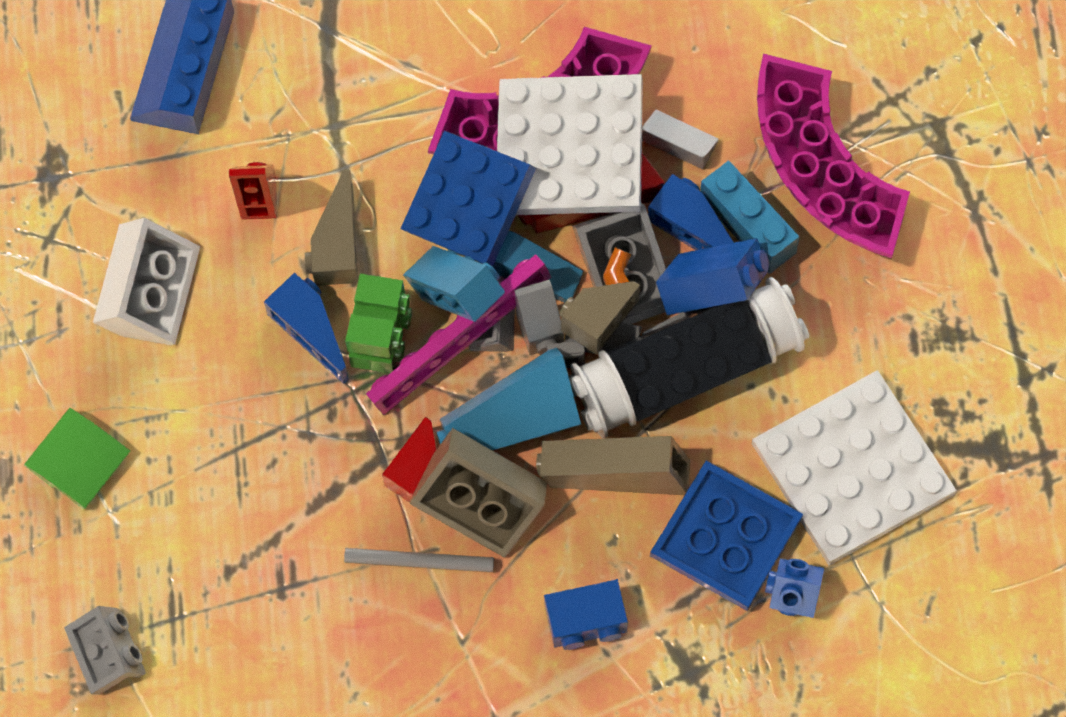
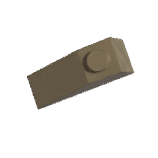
[305,170,358,286]

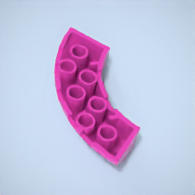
[428,27,652,154]
[757,53,910,258]

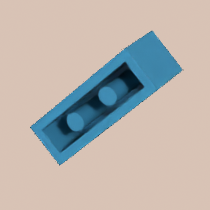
[701,160,799,274]
[403,246,505,322]

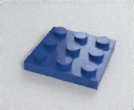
[400,131,537,267]
[650,461,803,611]

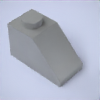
[515,280,564,355]

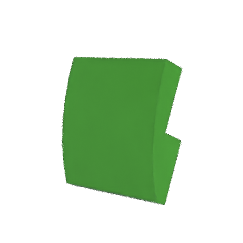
[24,408,130,509]

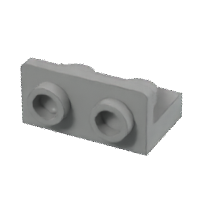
[64,606,146,695]

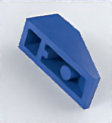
[648,174,734,250]
[264,272,349,384]

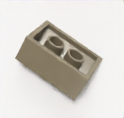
[410,428,547,558]

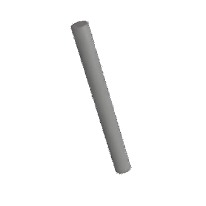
[344,548,494,572]

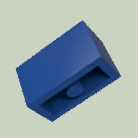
[544,579,628,650]

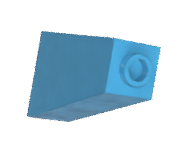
[437,348,581,450]

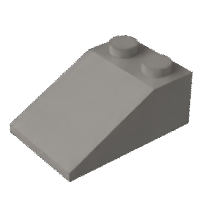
[572,204,666,324]

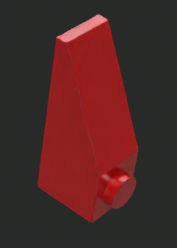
[229,162,277,220]

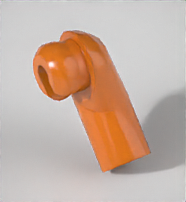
[603,247,631,285]

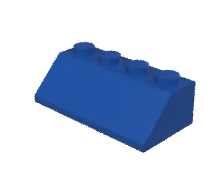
[130,0,234,135]

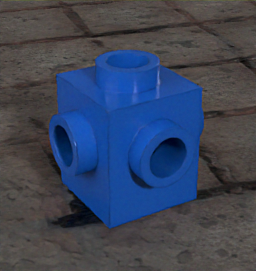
[765,558,824,618]

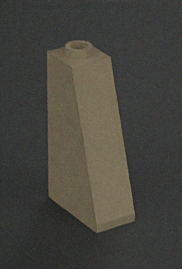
[536,436,690,495]

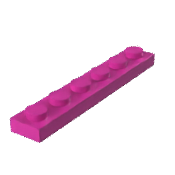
[366,254,552,415]

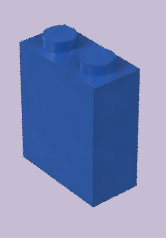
[656,238,769,315]

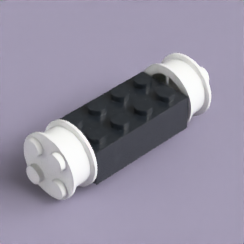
[568,277,809,439]

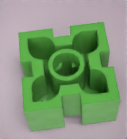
[345,274,412,373]

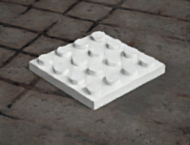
[497,74,643,215]
[752,370,957,566]

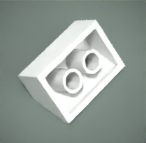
[93,218,200,345]

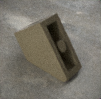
[559,281,640,355]

